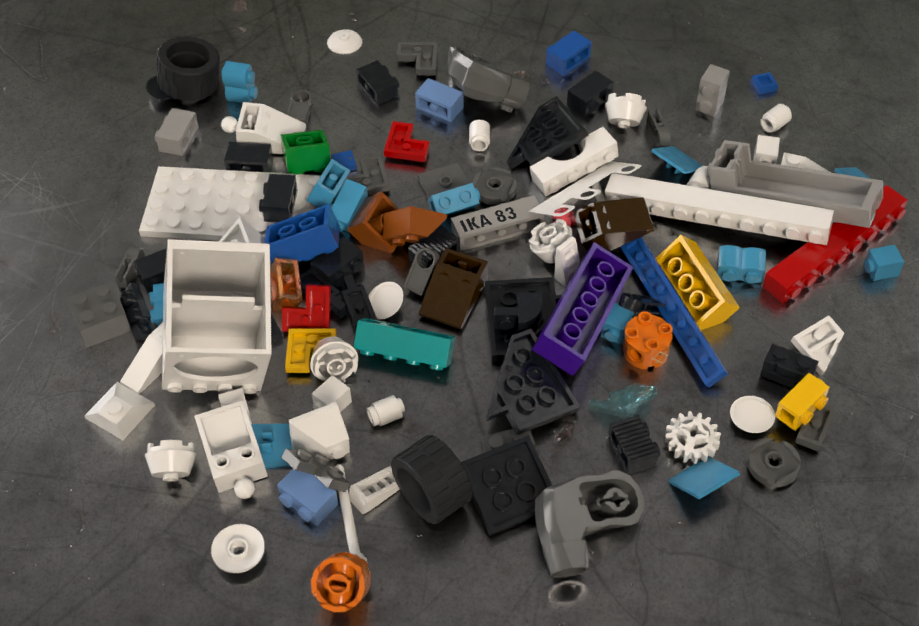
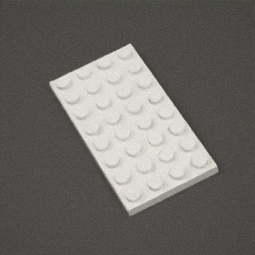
[139,166,321,241]

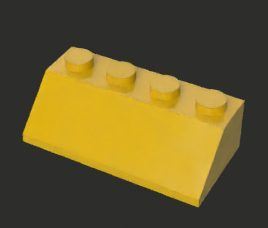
[656,235,740,330]

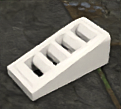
[554,236,580,287]
[349,466,400,514]

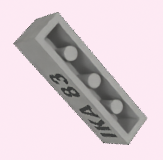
[451,195,544,252]

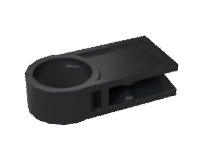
[618,292,665,315]

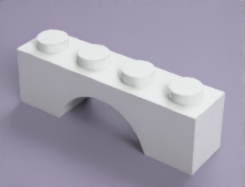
[530,127,618,197]

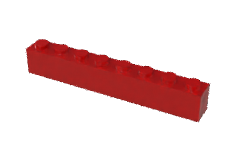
[762,185,908,303]

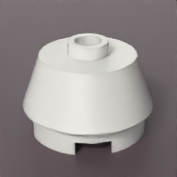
[605,93,647,128]
[529,219,572,263]
[310,337,358,383]
[145,440,197,481]

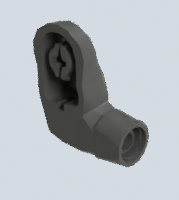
[447,45,530,112]
[535,470,644,578]

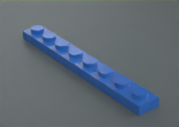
[621,237,729,388]

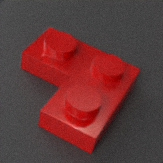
[384,121,430,162]
[282,284,331,332]

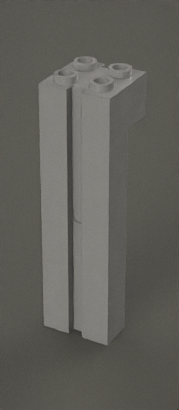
[707,140,883,228]

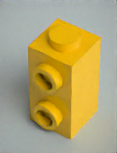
[775,373,830,430]

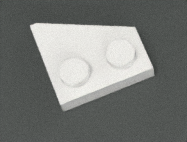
[791,316,844,376]

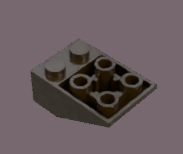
[574,197,654,251]
[418,248,488,329]

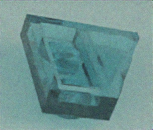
[589,383,657,418]

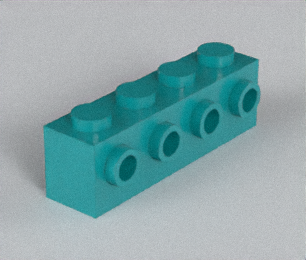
[353,318,456,370]

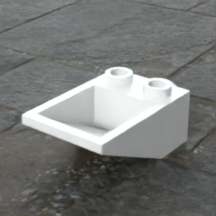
[221,102,306,154]
[195,400,268,499]

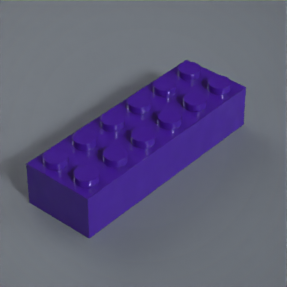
[532,242,633,376]

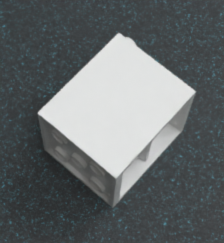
[162,239,271,394]

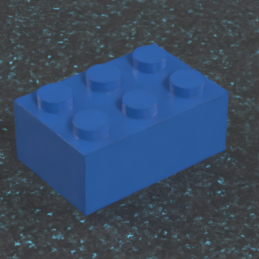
[264,204,340,270]

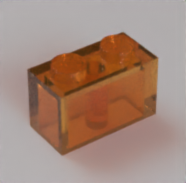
[270,258,302,313]

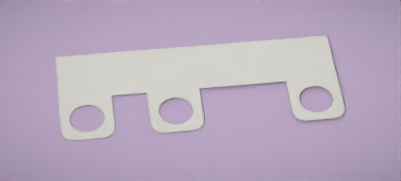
[528,161,641,216]

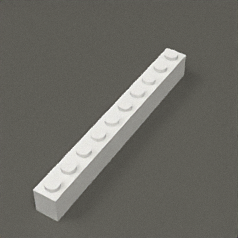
[605,173,834,245]

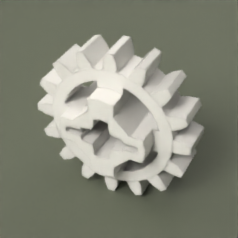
[665,411,721,464]

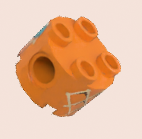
[622,311,673,369]
[311,552,371,612]

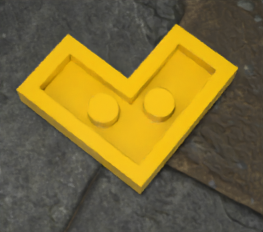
[285,329,337,373]

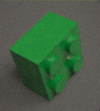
[281,130,331,175]

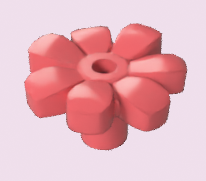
[552,204,577,227]

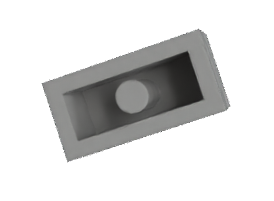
[695,64,730,117]
[155,108,199,156]

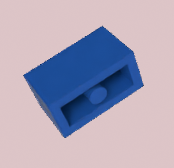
[546,31,592,76]

